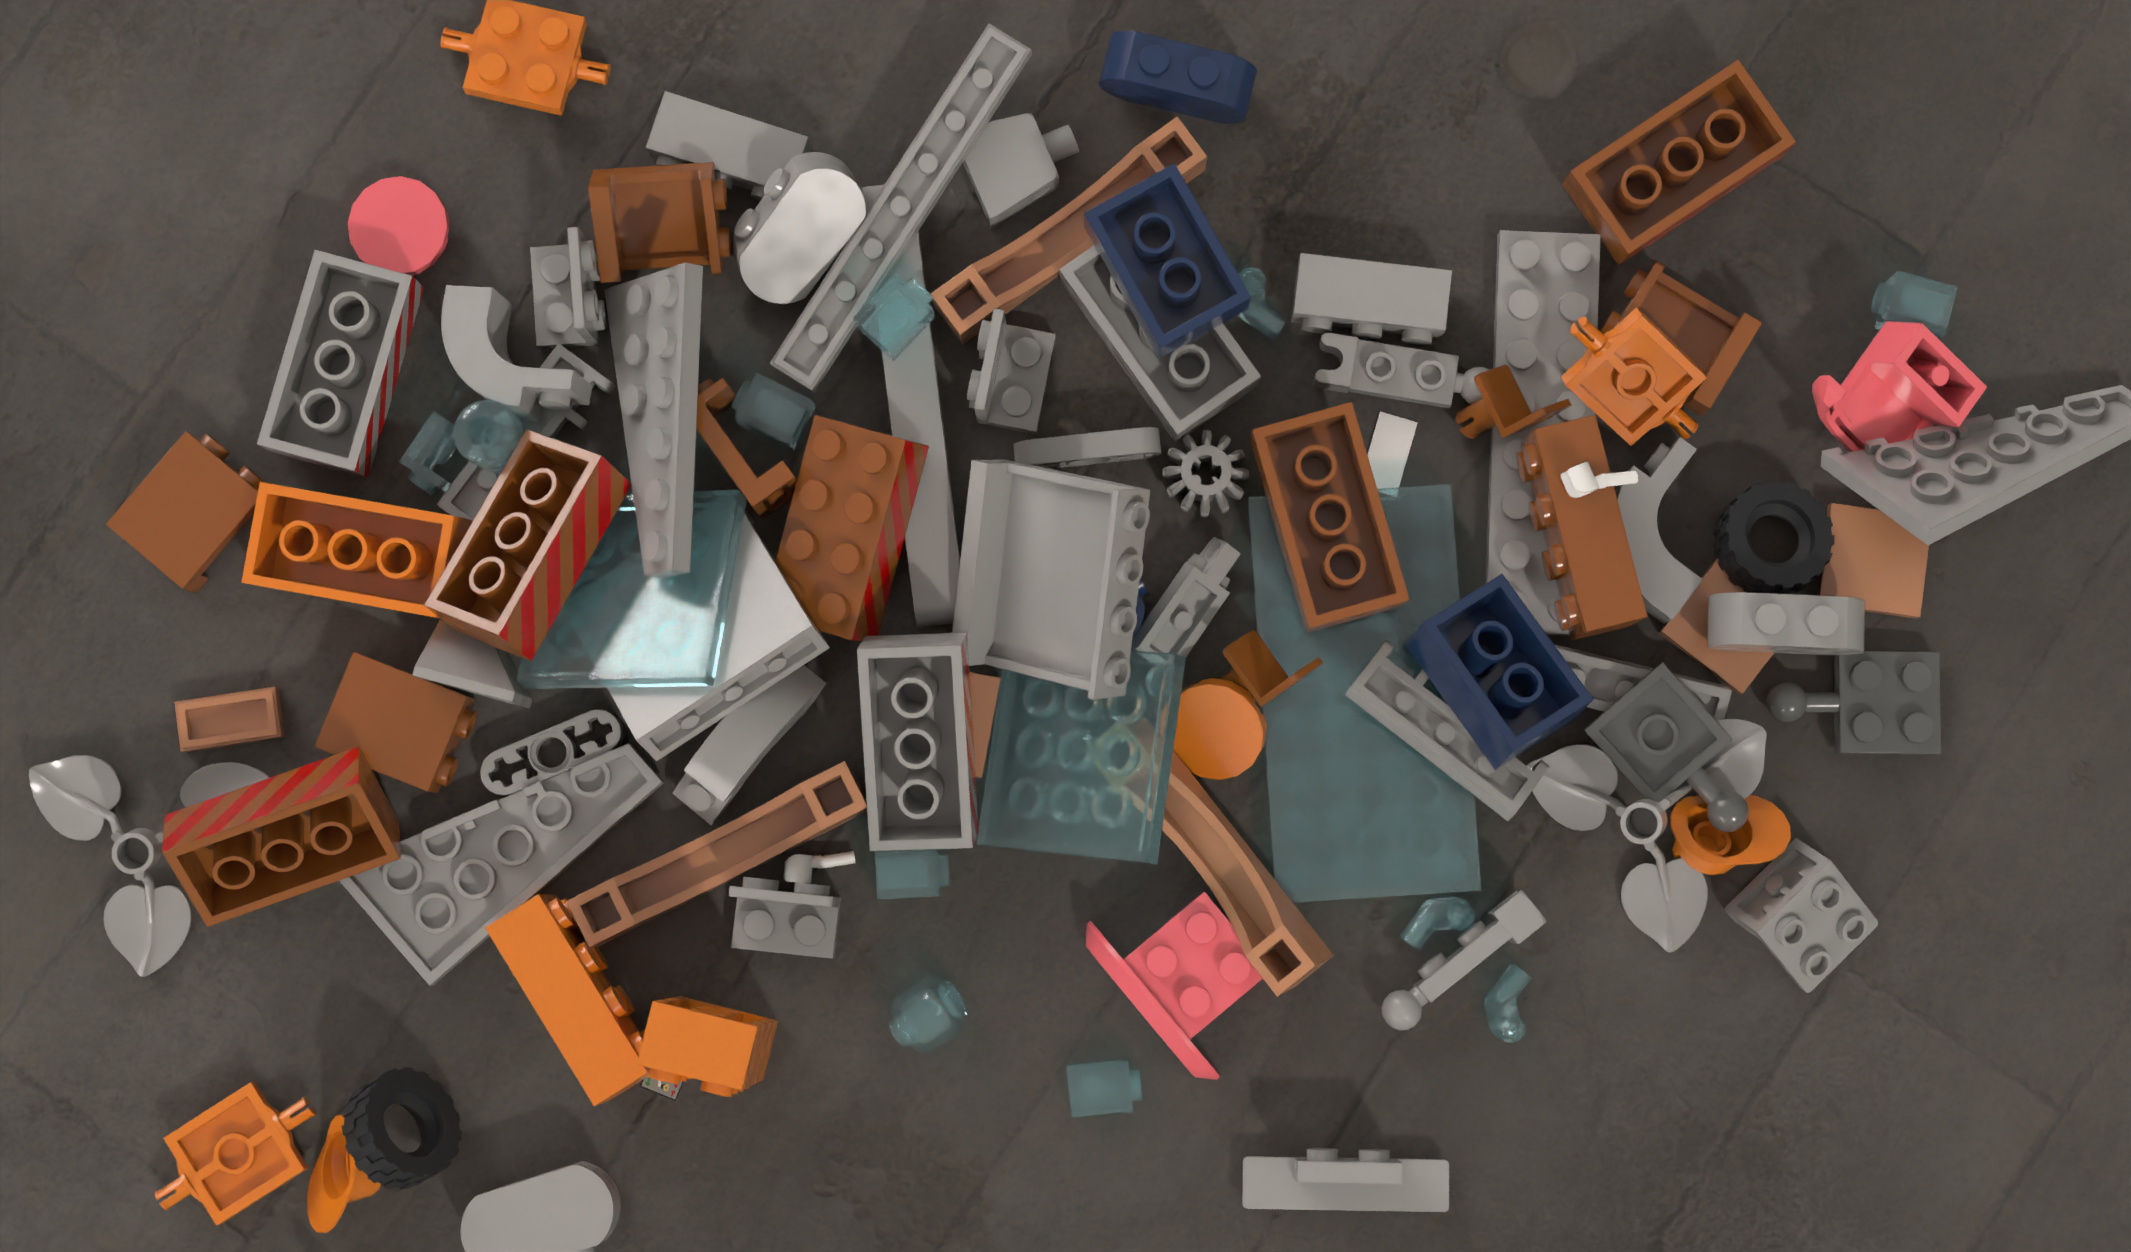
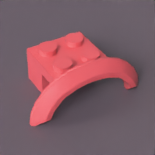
[1812,321,1987,452]
[1086,892,1263,1080]

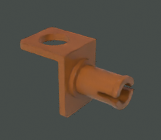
[1456,365,1572,439]
[1218,630,1323,707]

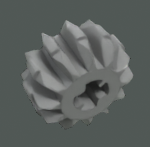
[1162,430,1249,517]

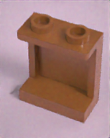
[588,162,733,283]
[1600,261,1762,416]
[696,378,797,519]
[106,431,266,594]
[314,652,478,793]

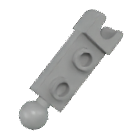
[1313,333,1490,408]
[1382,890,1547,1031]

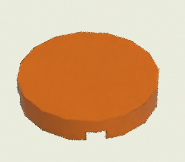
[1164,678,1267,780]

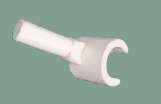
[1560,462,1638,498]
[784,851,855,884]

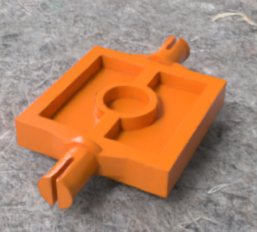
[440,0,611,116]
[1561,307,1707,446]
[155,1081,316,1226]

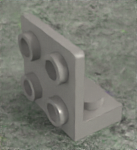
[530,227,607,350]
[967,308,1056,435]
[1724,838,1878,993]
[728,877,841,959]

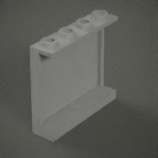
[952,459,1150,700]
[563,494,830,761]

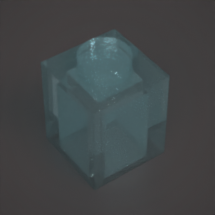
[1871,271,1958,339]
[853,274,935,362]
[732,373,815,451]
[875,849,950,900]

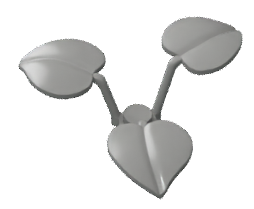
[1526,719,1767,952]
[29,755,270,977]

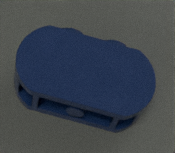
[1099,31,1257,124]

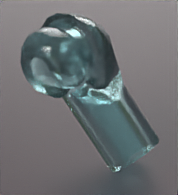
[1237,266,1288,341]
[1399,896,1475,951]
[1485,963,1532,1043]

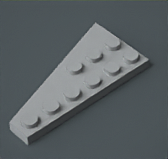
[604,262,703,578]
[1820,385,2131,545]
[339,744,665,986]

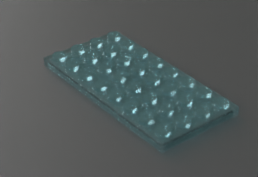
[1247,484,1481,903]

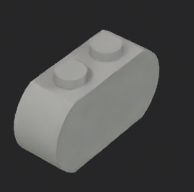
[733,152,866,304]
[1707,592,1865,655]
[460,1161,621,1252]

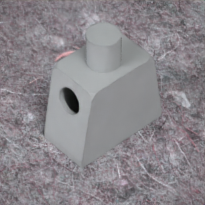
[963,113,1079,229]

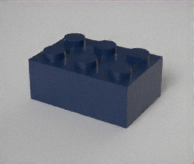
[1084,163,1251,359]
[1405,574,1594,770]

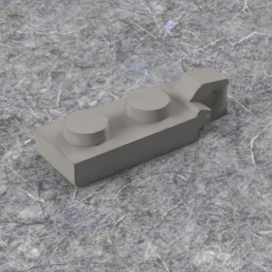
[1131,537,1241,676]

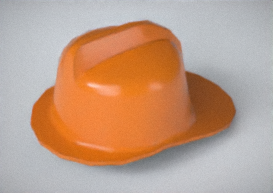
[1670,795,1791,875]
[307,1115,391,1233]

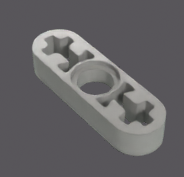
[1013,427,1162,469]
[480,710,624,796]

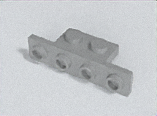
[1242,1148,1449,1212]

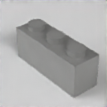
[646,91,813,202]
[1291,253,1452,345]

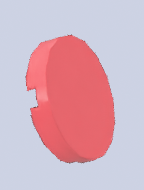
[348,176,450,276]

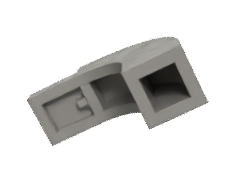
[441,285,592,422]
[1615,437,1703,624]
[672,665,827,825]

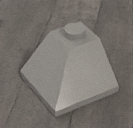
[412,620,533,709]

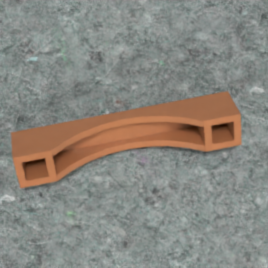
[930,116,1207,345]
[1087,713,1334,997]
[566,761,867,948]

